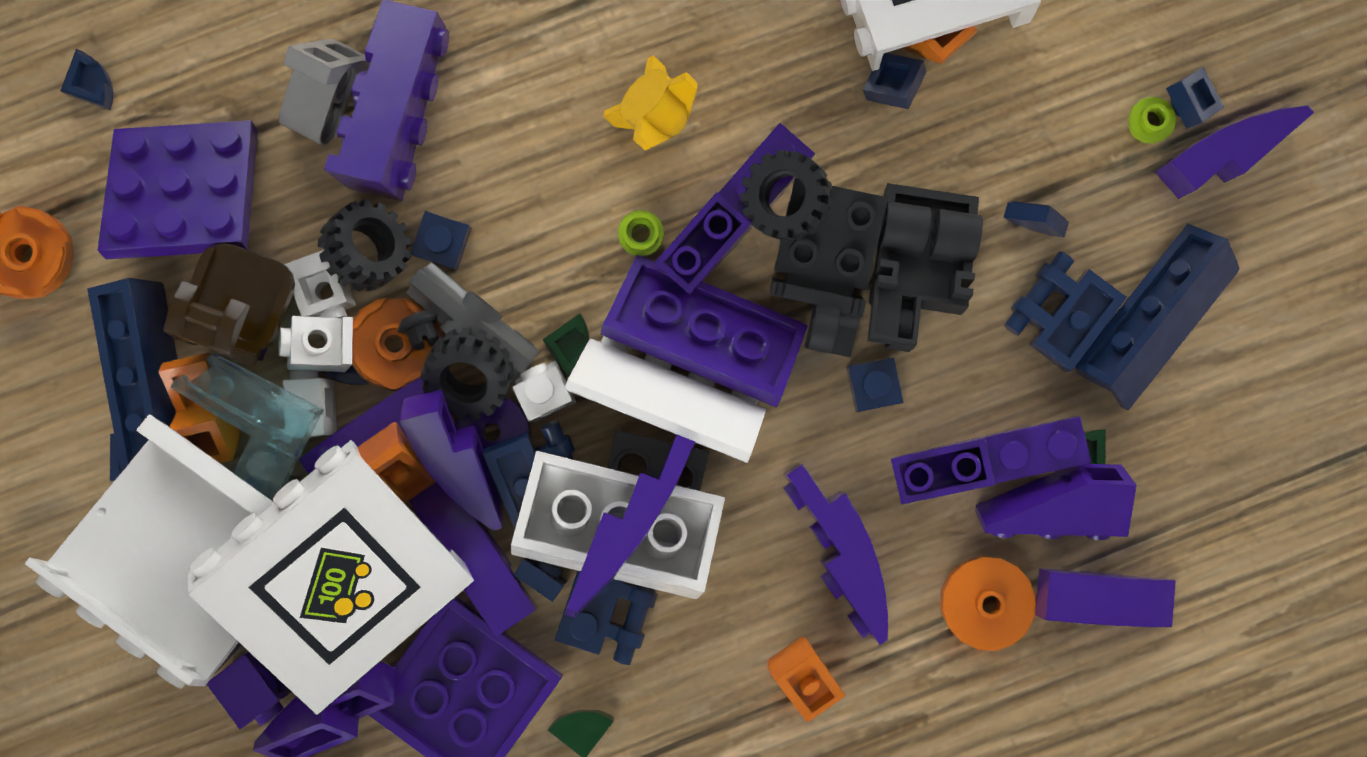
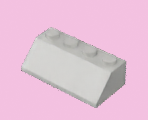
[564,336,766,463]
[511,451,725,599]

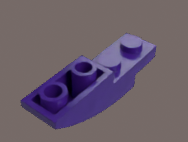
[655,123,815,294]
[891,416,1092,505]
[782,463,888,645]

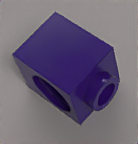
[207,652,292,730]

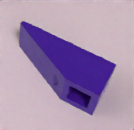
[975,464,1137,540]

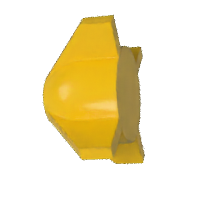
[603,55,698,150]

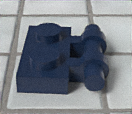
[1004,251,1127,372]
[483,420,575,529]
[554,570,658,665]

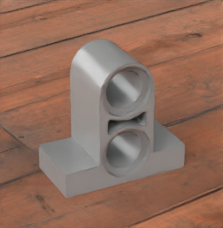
[279,38,370,146]

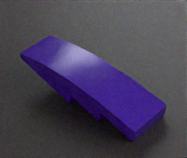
[565,434,695,618]
[409,482,537,637]

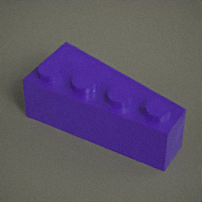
[324,0,449,201]

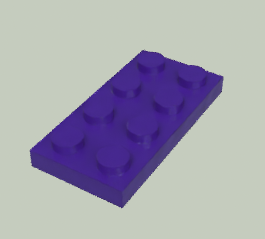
[600,255,808,407]

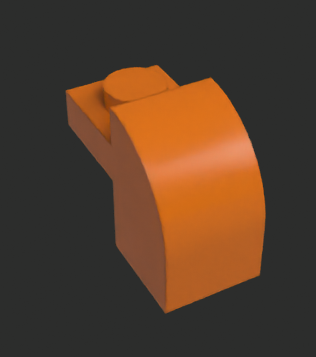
[158,352,240,463]

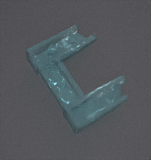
[170,354,324,501]

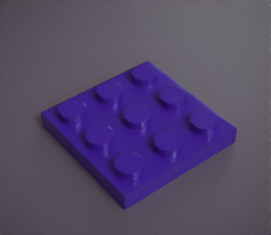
[97,120,258,260]
[369,597,563,757]

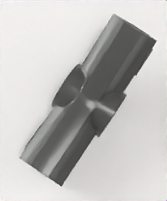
[407,262,539,382]

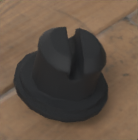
[397,310,439,351]

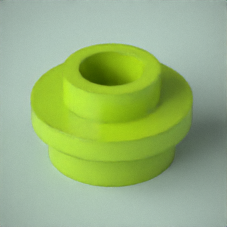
[1128,97,1176,144]
[618,210,664,257]

